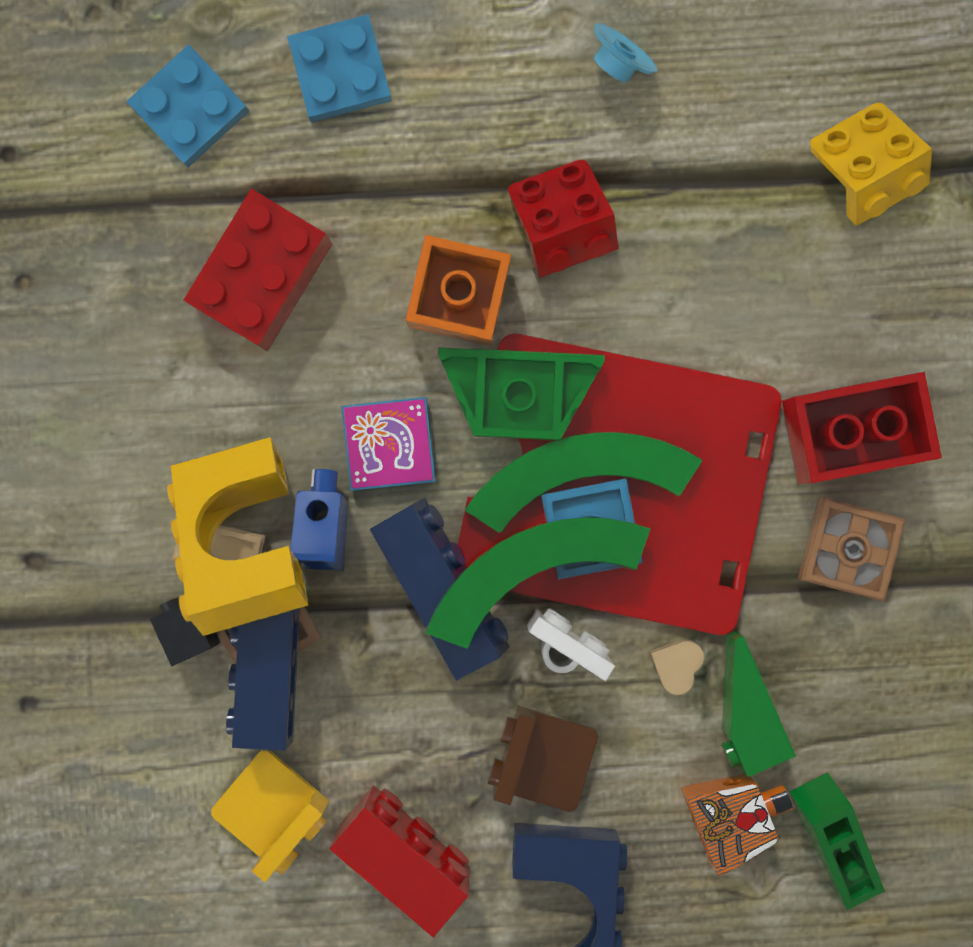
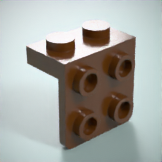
[487,705,598,812]

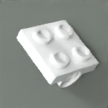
[526,608,615,681]

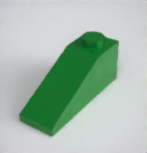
[721,631,796,777]
[789,772,885,910]

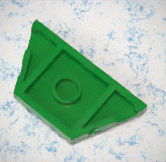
[438,347,605,440]

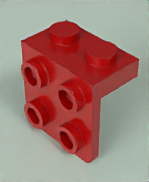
[508,160,619,278]

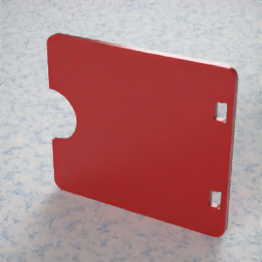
[458,333,782,635]

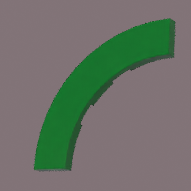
[465,432,703,533]
[424,517,650,649]

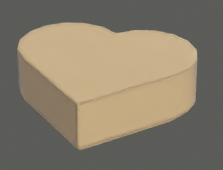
[649,639,704,695]

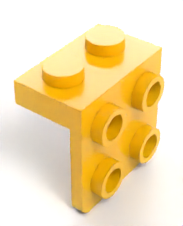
[810,103,932,226]
[211,750,329,882]

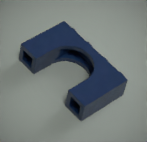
[512,823,627,947]

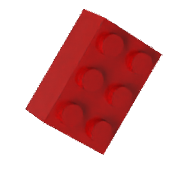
[183,189,333,352]
[782,371,942,484]
[329,785,470,938]

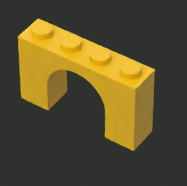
[167,437,308,636]

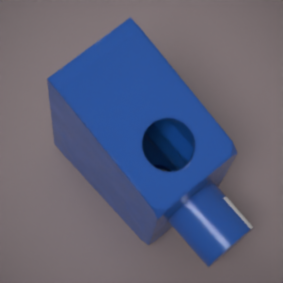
[290,469,348,571]

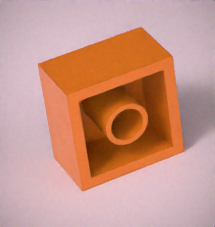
[405,235,511,347]

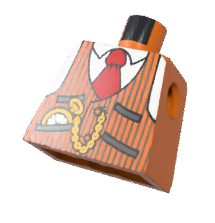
[681,774,793,877]

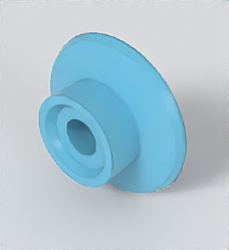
[594,23,657,83]

